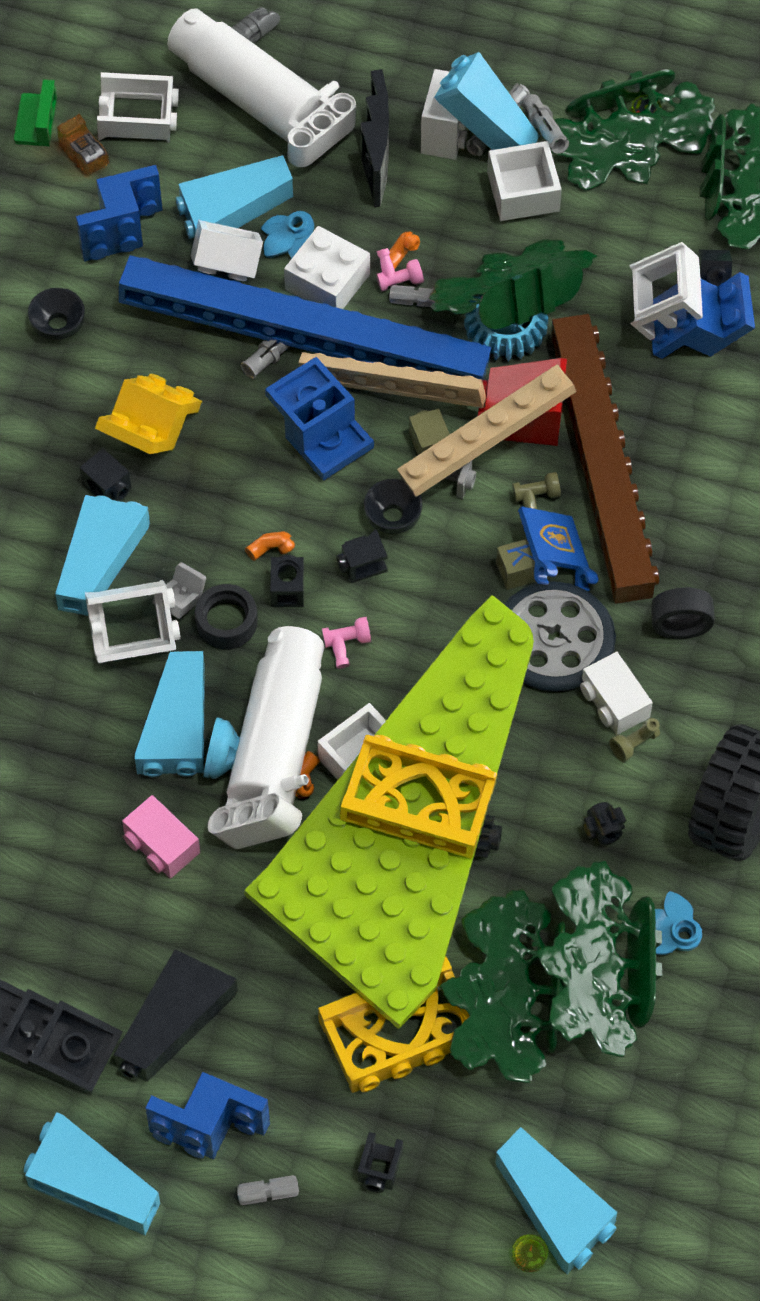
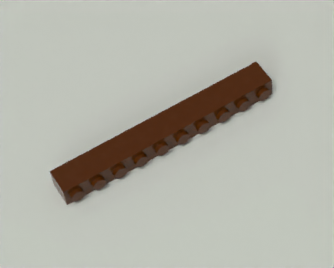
[551,314,659,604]

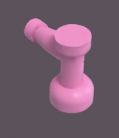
[376,248,424,292]
[322,617,371,669]

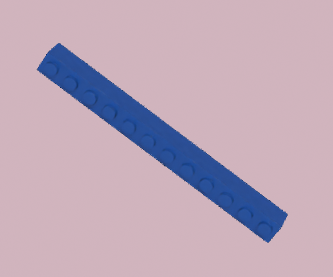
[119,255,491,381]

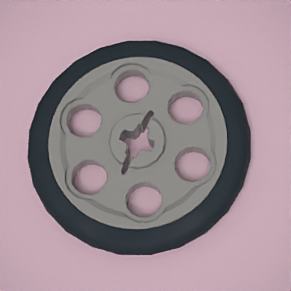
[504,581,616,692]

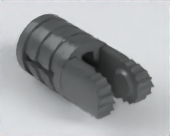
[231,7,281,44]

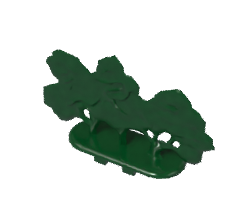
[545,69,716,190]
[700,103,760,249]
[428,239,597,330]
[536,861,662,1057]
[440,889,565,1083]

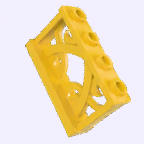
[340,735,497,859]
[318,956,470,1093]

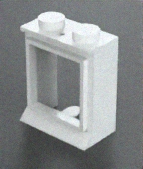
[97,72,179,143]
[630,242,703,340]
[85,580,180,663]

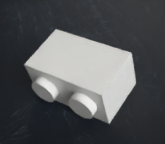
[580,652,653,735]

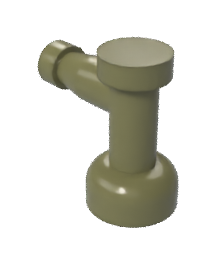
[512,472,561,509]
[609,718,660,762]

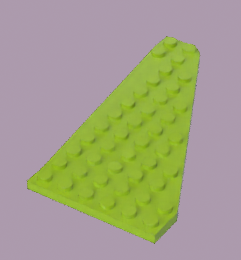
[244,595,534,1029]

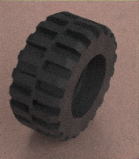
[688,724,760,861]

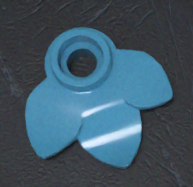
[261,211,314,259]
[655,891,702,955]

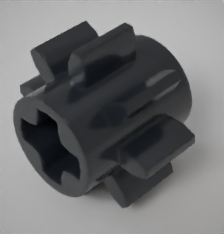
[583,802,627,844]
[474,815,502,858]

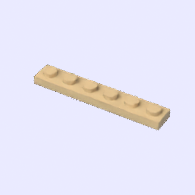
[298,352,486,408]
[397,365,576,497]

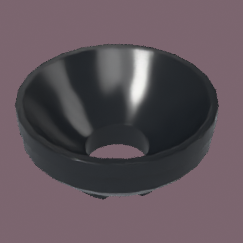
[28,288,85,340]
[364,479,423,534]

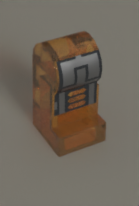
[57,114,110,176]

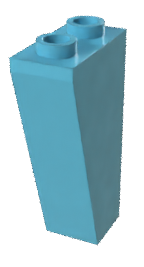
[434,52,540,150]
[175,155,293,239]
[55,495,150,616]
[135,651,205,777]
[24,1112,160,1235]
[495,1127,617,1274]

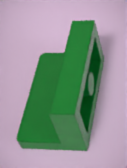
[14,79,57,147]

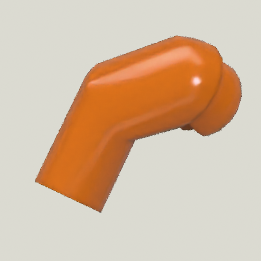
[389,231,420,270]
[245,531,295,561]
[295,751,320,799]

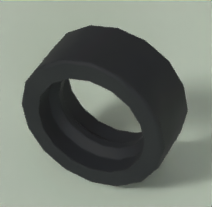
[195,584,258,649]
[651,587,715,639]

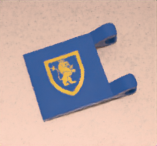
[518,506,599,591]

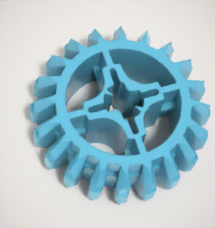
[464,295,548,362]

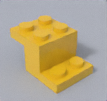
[95,374,202,454]

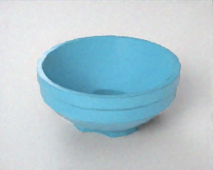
[203,717,240,779]

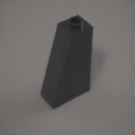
[114,949,238,1082]

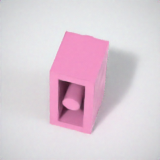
[122,795,200,879]

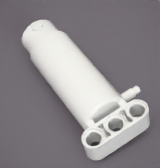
[167,9,356,167]
[208,626,324,849]

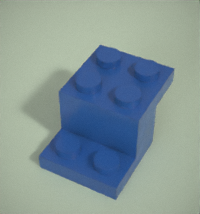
[76,165,163,262]
[652,272,755,359]
[265,357,374,481]
[145,1072,270,1159]

